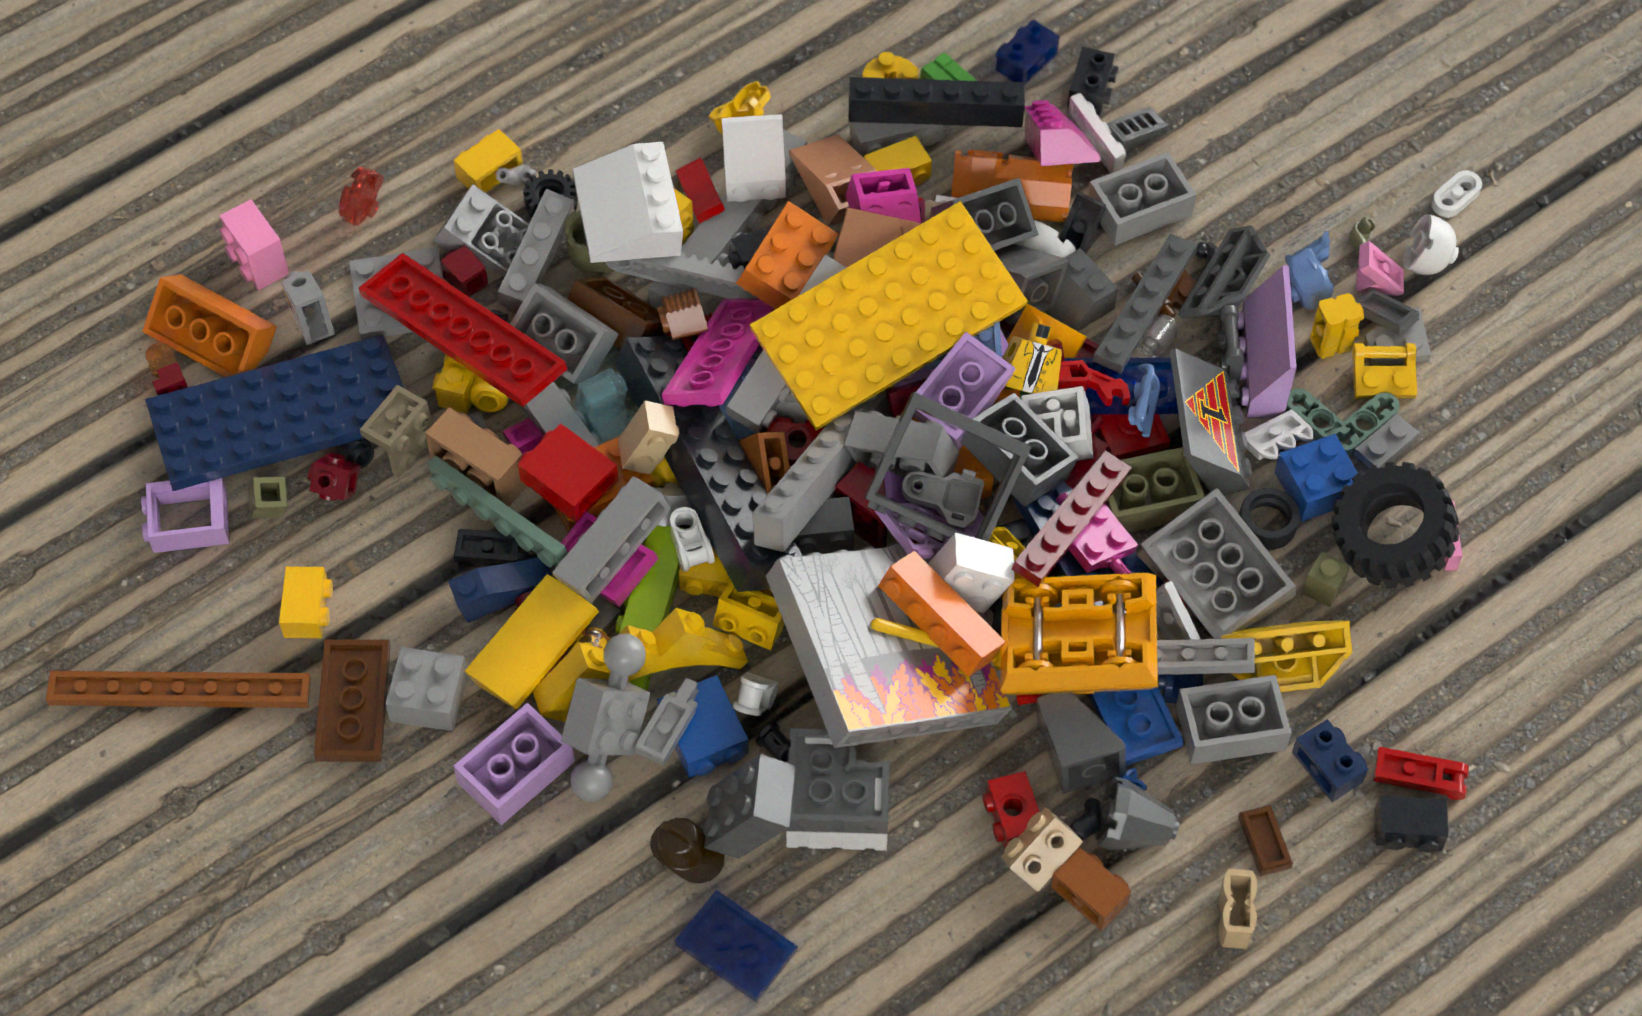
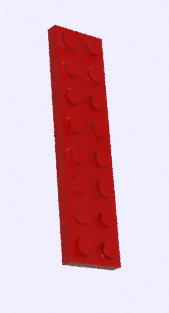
[358,253,568,407]

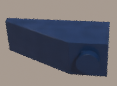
[448,558,553,623]

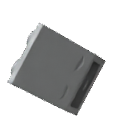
[433,184,529,276]

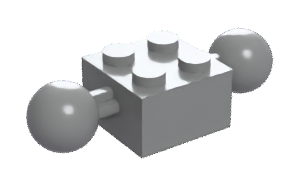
[561,634,650,802]

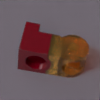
[145,343,188,396]

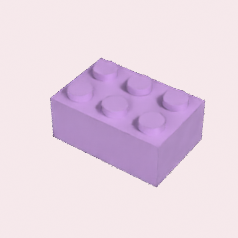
[453,703,575,825]

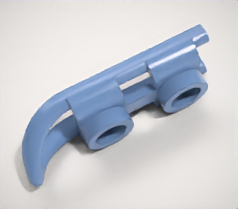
[1129,364,1160,437]

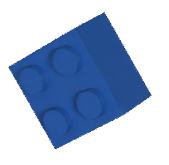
[1274,434,1358,522]

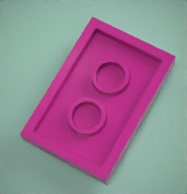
[552,512,659,607]

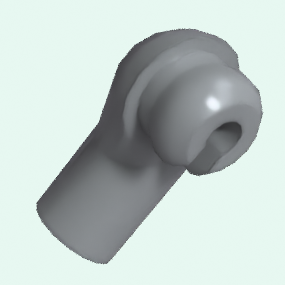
[496,164,537,186]

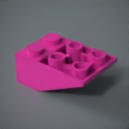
[845,168,921,224]

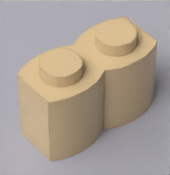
[1218,868,1257,949]

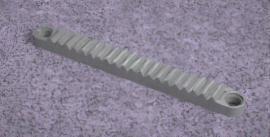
[606,252,757,299]

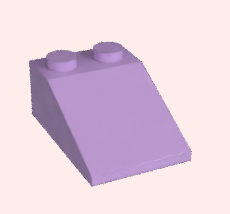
[913,332,1016,451]

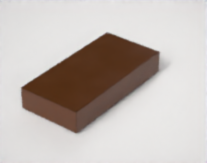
[1238,805,1293,876]

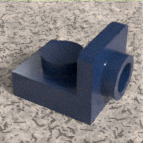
[1158,674,1204,704]

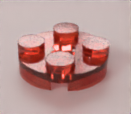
[339,166,384,226]

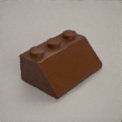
[567,276,665,352]

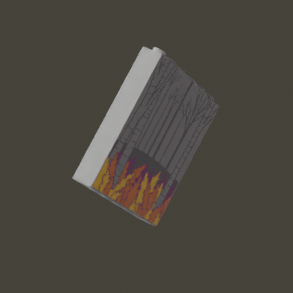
[766,542,1012,748]

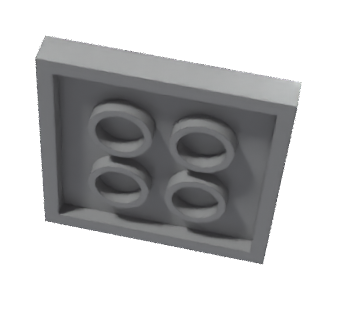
[349,247,443,340]

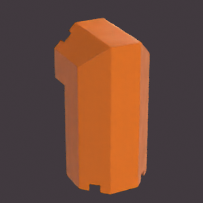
[951,149,1073,222]

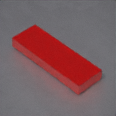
[675,157,726,224]

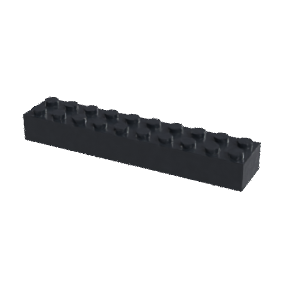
[615,336,802,592]

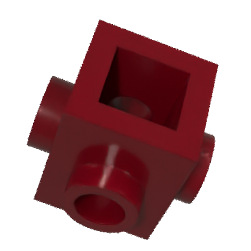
[308,453,360,501]

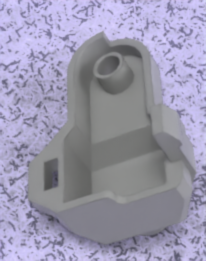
[901,469,984,529]

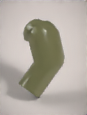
[1349,217,1376,257]

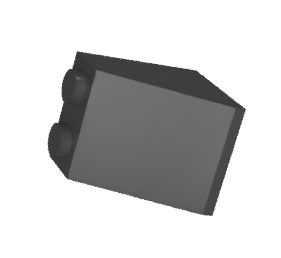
[994,244,1069,325]
[1037,693,1126,794]

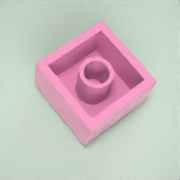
[219,199,289,291]

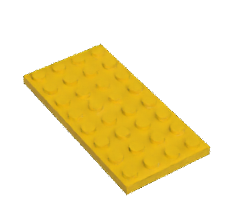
[750,201,1028,431]

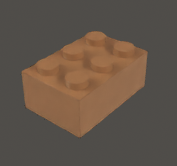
[425,407,527,506]

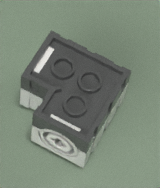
[786,728,889,850]

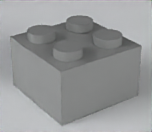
[385,647,468,731]

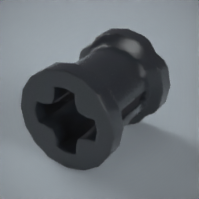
[755,722,789,763]

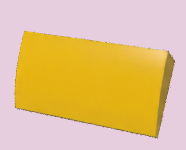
[464,574,599,710]

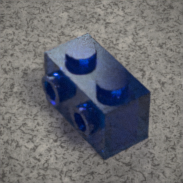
[996,19,1060,85]

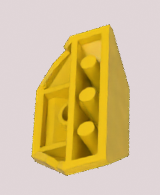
[1221,620,1352,692]

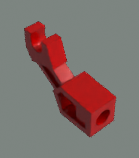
[1057,360,1130,406]

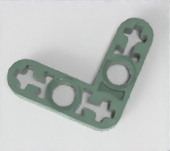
[1285,388,1400,457]

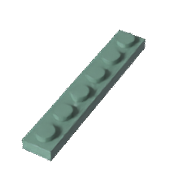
[427,455,568,567]

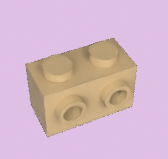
[618,401,679,474]
[1001,807,1083,892]

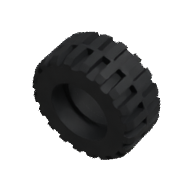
[1331,461,1460,588]

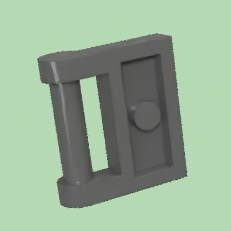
[1216,305,1244,385]

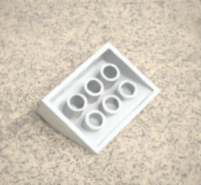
[573,142,683,263]

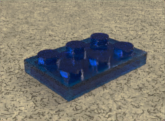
[675,889,798,1003]

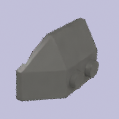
[1178,225,1271,318]

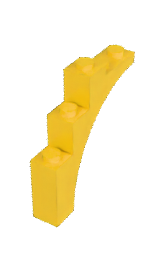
[532,608,749,722]

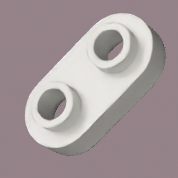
[1432,171,1482,218]

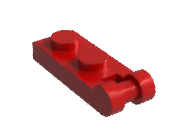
[1373,746,1469,800]

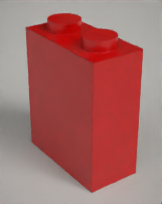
[518,423,619,522]

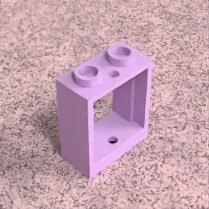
[141,478,230,553]

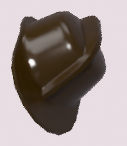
[650,818,725,883]

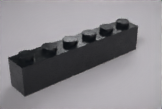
[848,77,1025,128]

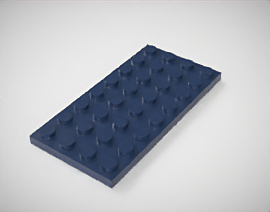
[145,335,404,491]

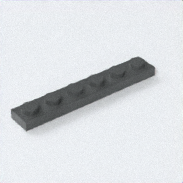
[1093,233,1197,374]

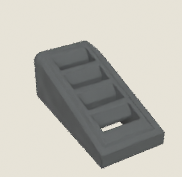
[1107,107,1168,152]

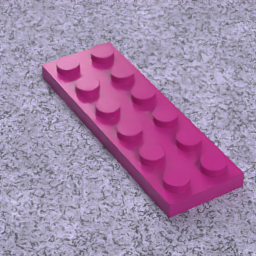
[662,298,776,407]

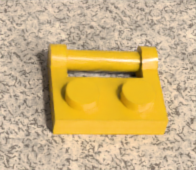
[1352,343,1418,399]

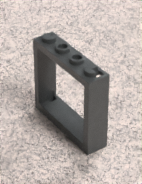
[863,392,1031,541]

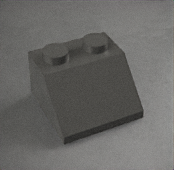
[1045,248,1118,331]

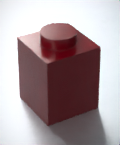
[440,245,488,297]

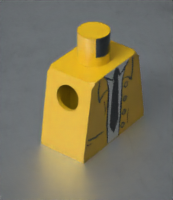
[1002,322,1062,394]

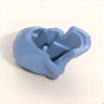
[1285,231,1334,310]

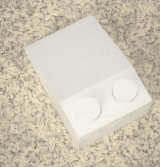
[722,114,786,202]

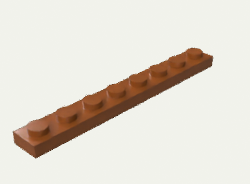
[46,671,311,708]

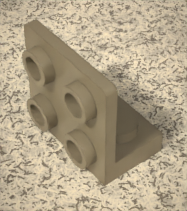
[360,385,433,478]

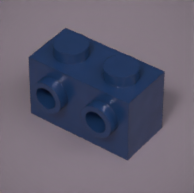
[1292,719,1368,802]

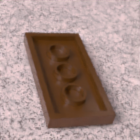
[314,639,391,762]

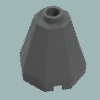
[1095,777,1179,850]

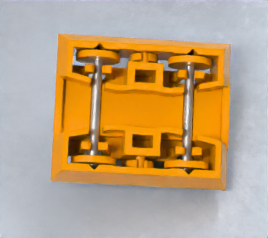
[1000,573,1158,695]

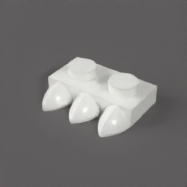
[1245,409,1313,460]

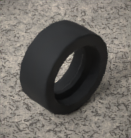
[1239,488,1300,550]

